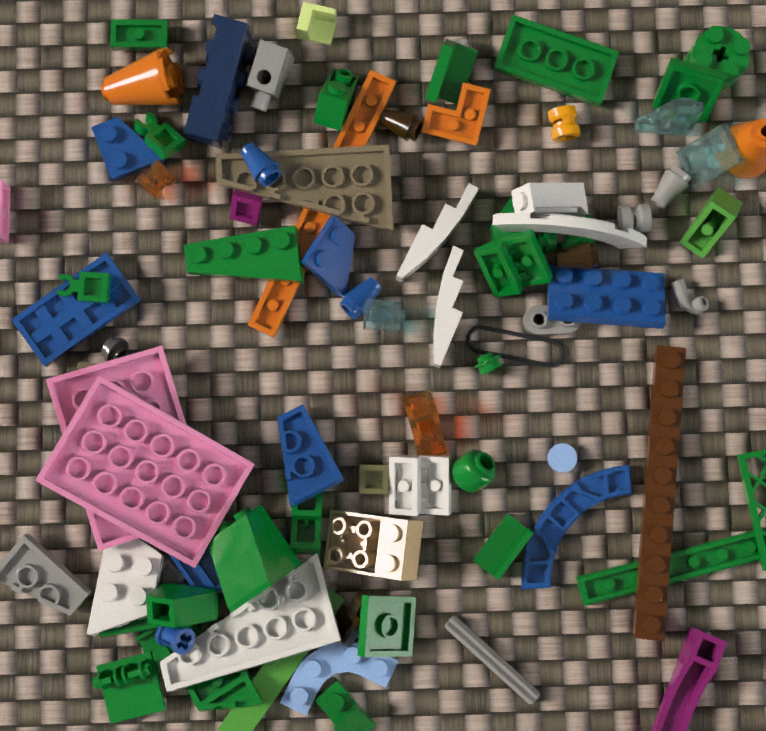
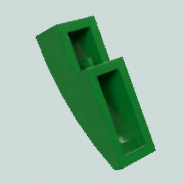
[290,492,323,555]

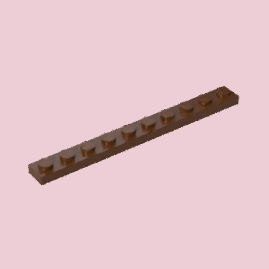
[632,345,686,641]

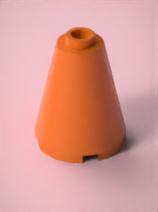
[101,47,185,106]
[717,118,766,179]

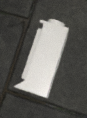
[511,183,589,218]

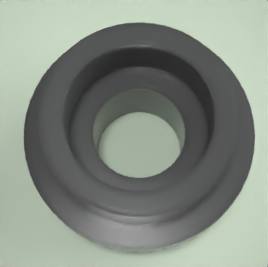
[101,337,128,362]

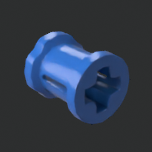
[155,626,195,655]

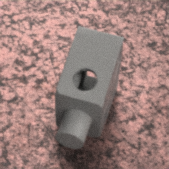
[247,39,295,112]

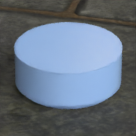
[547,443,577,473]

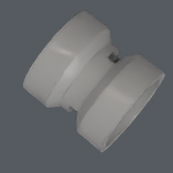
[617,203,652,233]

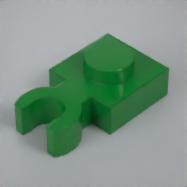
[134,112,186,160]
[57,271,111,304]

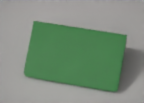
[425,39,478,105]
[472,514,534,580]

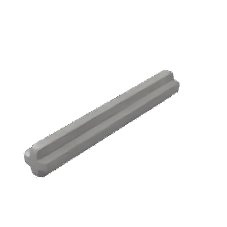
[445,615,540,704]

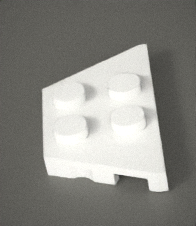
[87,538,164,636]

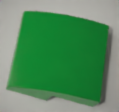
[474,229,553,298]

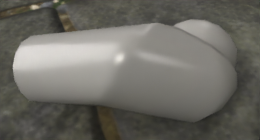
[670,279,709,315]

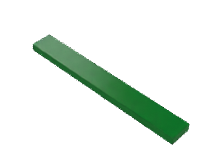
[575,527,766,606]

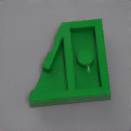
[186,669,265,712]

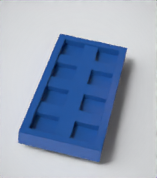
[11,253,141,367]
[547,265,666,329]

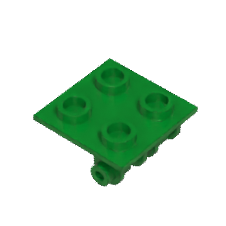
[92,651,166,724]

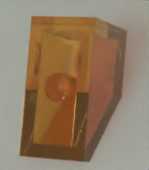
[402,390,447,455]

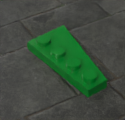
[184,225,304,284]

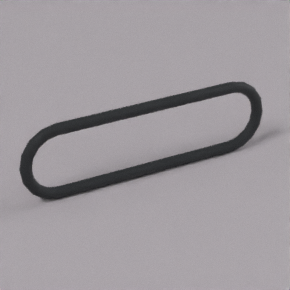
[466,326,565,367]

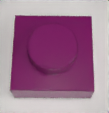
[229,190,263,226]

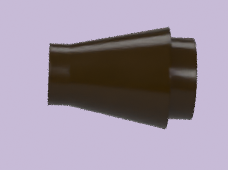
[379,108,423,142]
[555,241,599,270]

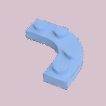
[280,641,399,716]

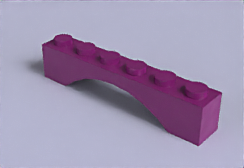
[651,626,727,731]

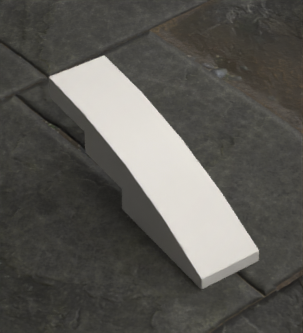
[396,183,479,282]
[433,246,464,368]

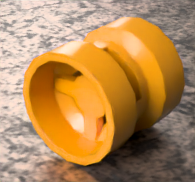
[548,105,581,142]

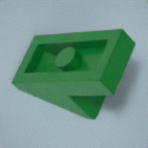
[315,679,376,731]

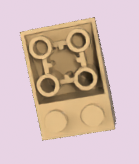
[323,510,423,581]

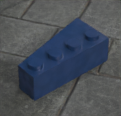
[184,14,256,149]

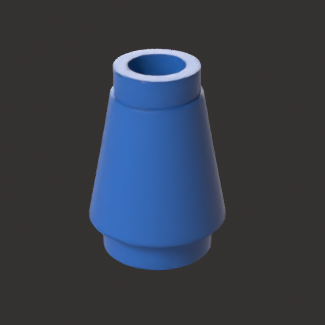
[241,143,281,187]
[339,277,382,319]

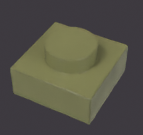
[359,465,389,494]

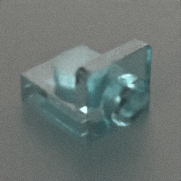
[363,299,405,333]

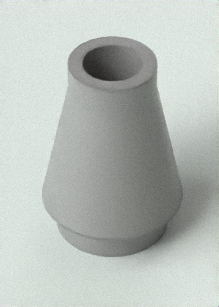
[650,165,691,210]

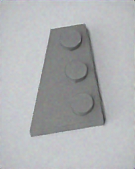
[0,533,92,616]

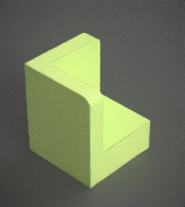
[296,2,337,45]

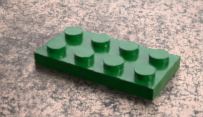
[493,15,620,107]

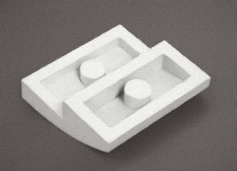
[389,455,452,516]

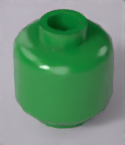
[452,449,495,493]

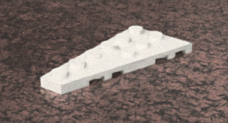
[160,553,342,692]

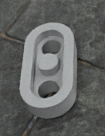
[523,305,581,336]

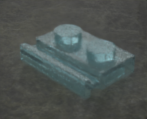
[676,123,745,189]

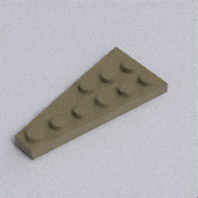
[216,145,394,233]

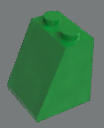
[208,505,301,613]

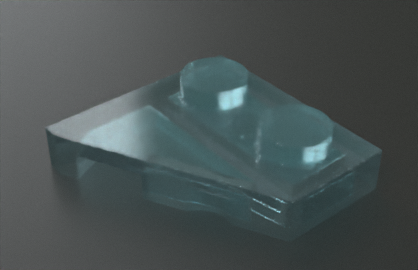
[634,98,703,136]

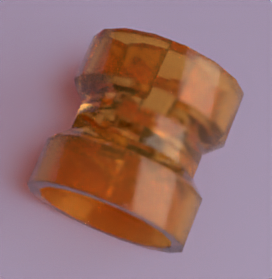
[136,159,177,200]

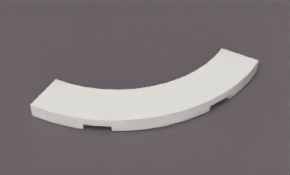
[492,213,647,249]

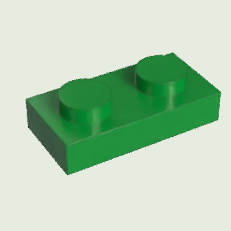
[110,19,169,51]

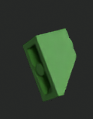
[679,187,742,258]

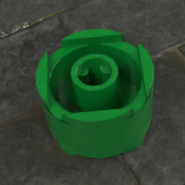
[685,26,751,91]

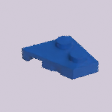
[91,117,164,182]
[300,216,356,296]

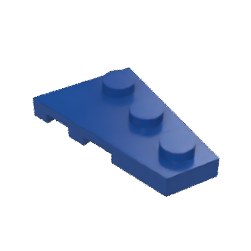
[277,404,344,508]

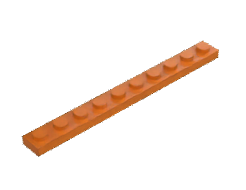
[247,70,396,338]

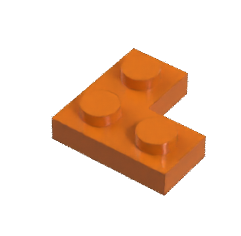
[421,83,491,146]

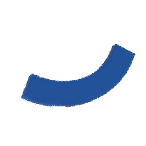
[521,465,632,589]

